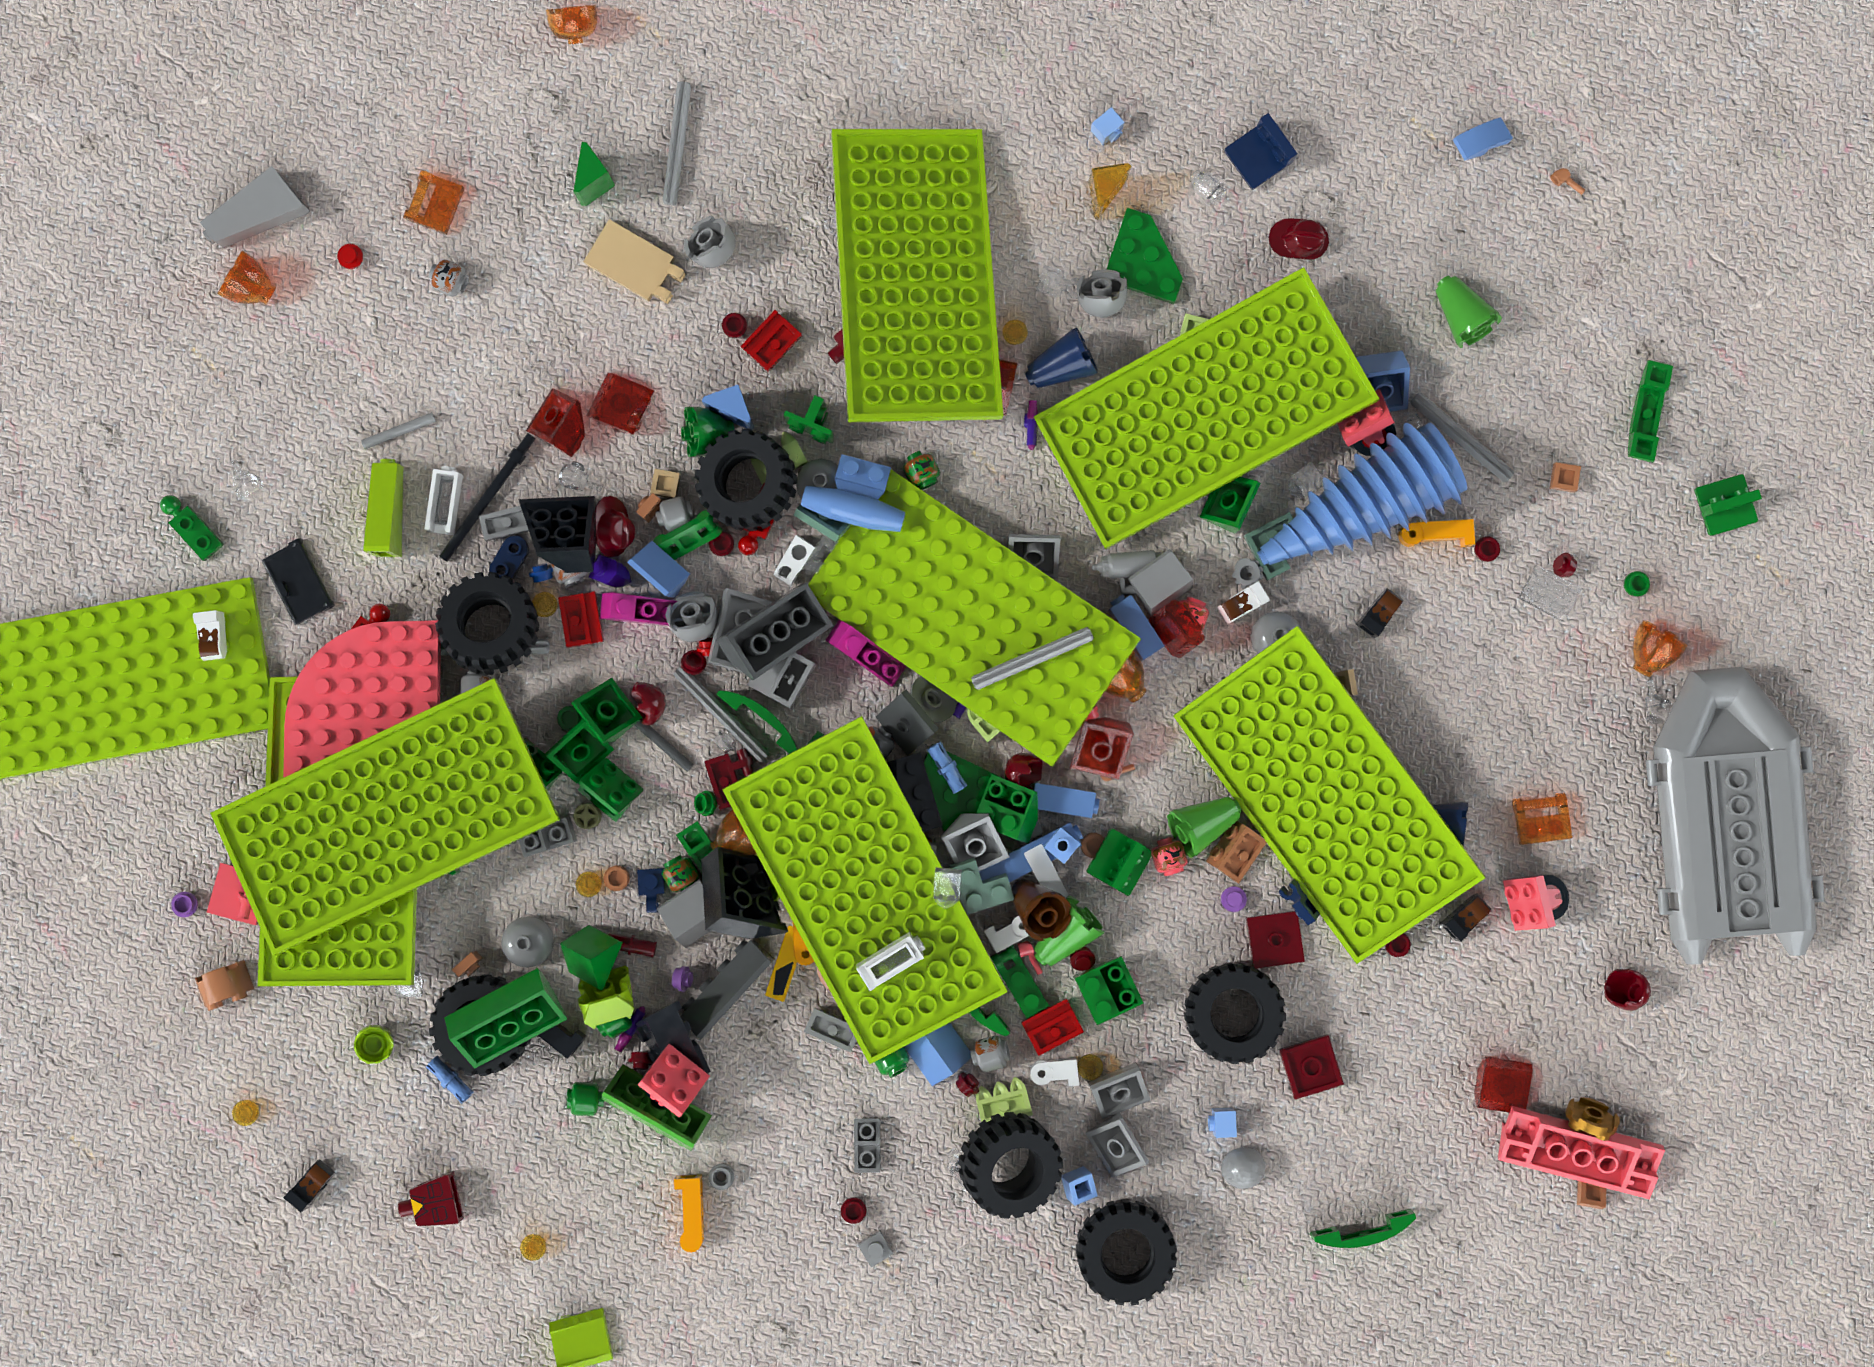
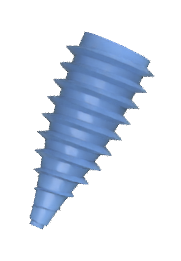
[1257,422,1467,565]

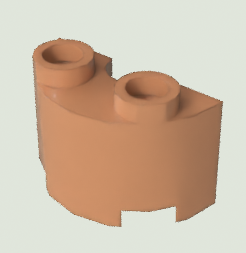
[195,960,254,1011]

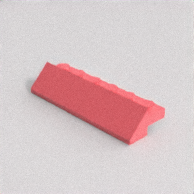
[1498,1106,1665,1199]

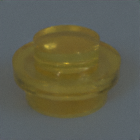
[1002,320,1028,345]
[532,592,558,617]
[576,871,602,897]
[1077,1054,1103,1080]
[232,1100,259,1126]
[520,1234,547,1261]

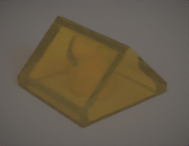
[1088,163,1132,220]

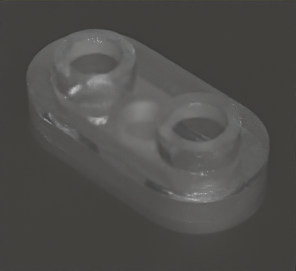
[801,535,839,576]

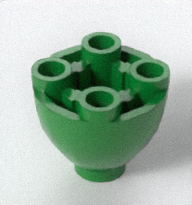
[681,406,734,458]

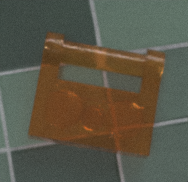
[403,170,465,235]
[1512,793,1572,845]

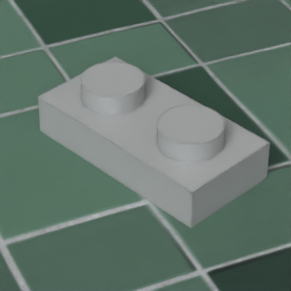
[479,506,529,542]
[804,1008,856,1053]

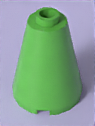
[1435,276,1502,348]
[1167,797,1241,858]
[1034,896,1104,966]

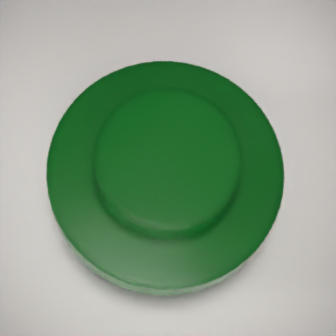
[1624,571,1650,597]
[557,706,583,731]
[694,791,717,816]

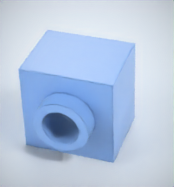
[1090,107,1124,146]
[1044,827,1080,864]
[1208,1108,1237,1138]
[1061,1166,1098,1206]

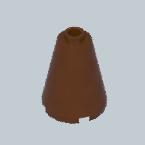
[1011,879,1071,941]

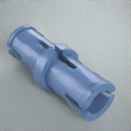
[927,741,967,794]
[426,1055,474,1104]

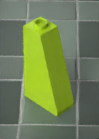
[363,459,404,557]

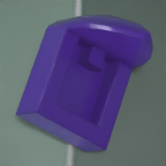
[589,554,632,588]

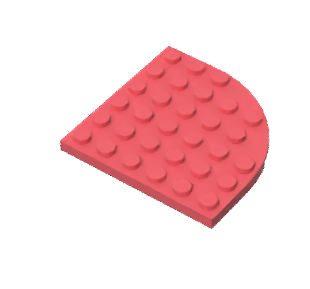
[283,620,441,777]

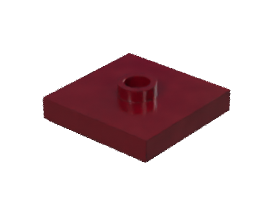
[1246,911,1305,969]
[1278,1034,1344,1100]

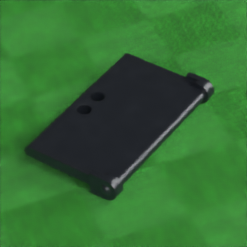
[262,538,335,625]

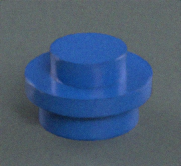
[528,563,553,583]

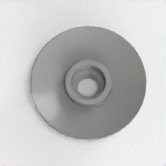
[910,676,956,723]

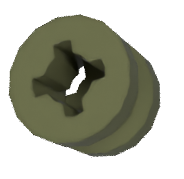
[573,803,602,829]

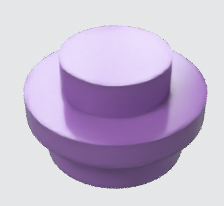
[1221,886,1247,912]
[171,892,198,917]
[672,966,693,992]

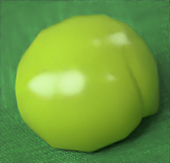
[354,1025,394,1064]

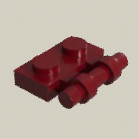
[704,748,754,810]

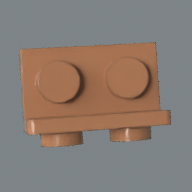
[1206,821,1267,884]

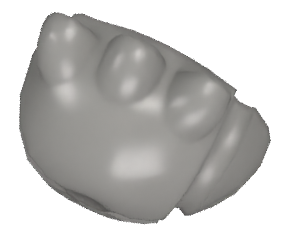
[1232,558,1264,589]

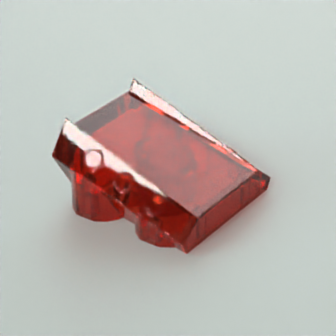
[586,372,654,435]
[1149,600,1205,658]
[1474,1056,1533,1113]

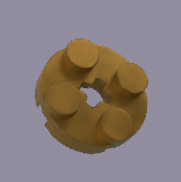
[1565,1097,1620,1141]

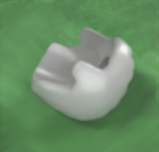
[1221,1147,1266,1189]

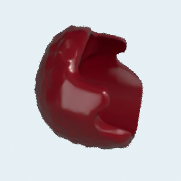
[631,682,666,726]
[1005,753,1043,790]
[1604,969,1651,1011]

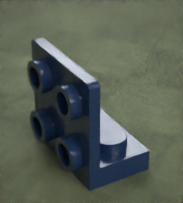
[1224,113,1298,190]

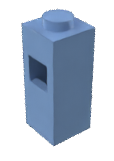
[1108,595,1165,661]
[1033,783,1100,818]

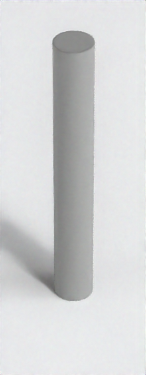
[361,412,436,449]

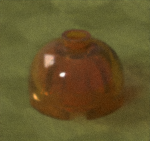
[546,5,597,45]

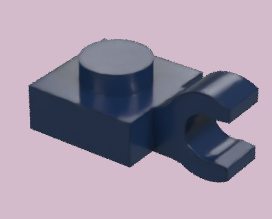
[637,868,665,913]
[1279,879,1320,925]

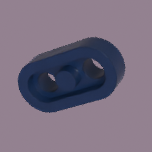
[489,536,529,580]

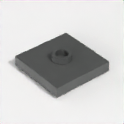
[876,689,939,756]

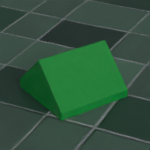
[573,142,615,206]
[1200,477,1261,534]
[571,678,642,744]
[545,719,614,784]
[560,925,623,991]

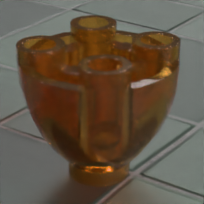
[217,251,276,305]
[1632,620,1688,677]
[1105,650,1147,703]
[711,809,756,855]

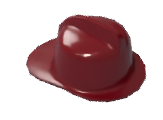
[1268,218,1329,260]
[595,496,636,557]

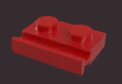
[741,310,802,372]
[558,591,604,648]
[1021,998,1084,1056]

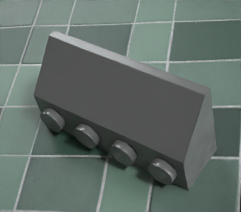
[716,582,833,680]
[680,939,775,1040]

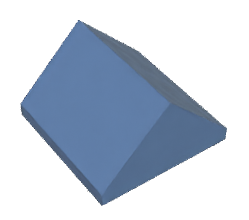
[702,385,754,431]
[627,541,690,598]
[904,1023,971,1086]

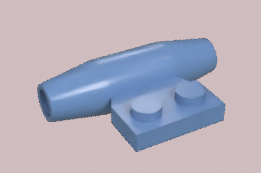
[801,454,905,532]

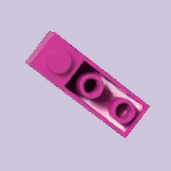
[600,592,677,626]
[825,619,906,687]

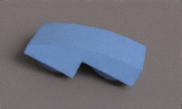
[1453,117,1513,161]

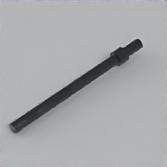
[439,433,536,562]

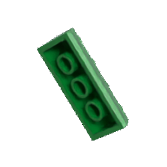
[444,968,567,1069]

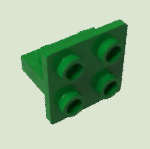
[784,395,835,444]
[1694,474,1762,536]
[577,758,644,822]
[1086,828,1152,896]

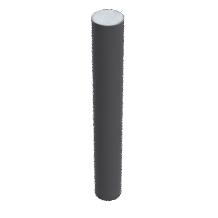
[634,719,694,772]

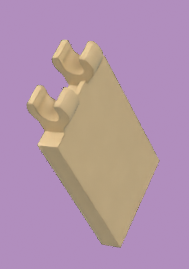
[583,219,686,304]

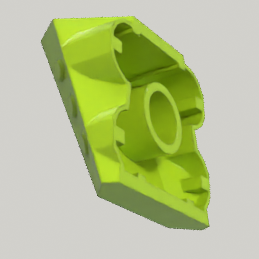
[578,965,634,1029]
[549,1308,613,1367]

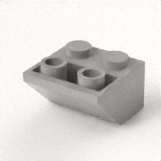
[747,652,816,710]

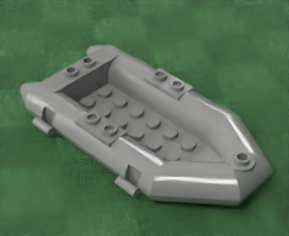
[1646,667,1825,965]

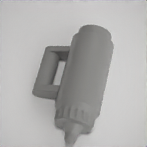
[1092,550,1161,595]

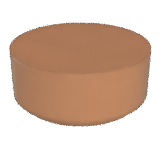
[1081,833,1104,858]
[604,865,630,891]

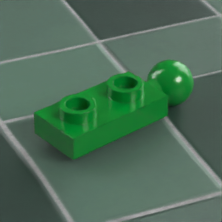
[160,495,224,561]

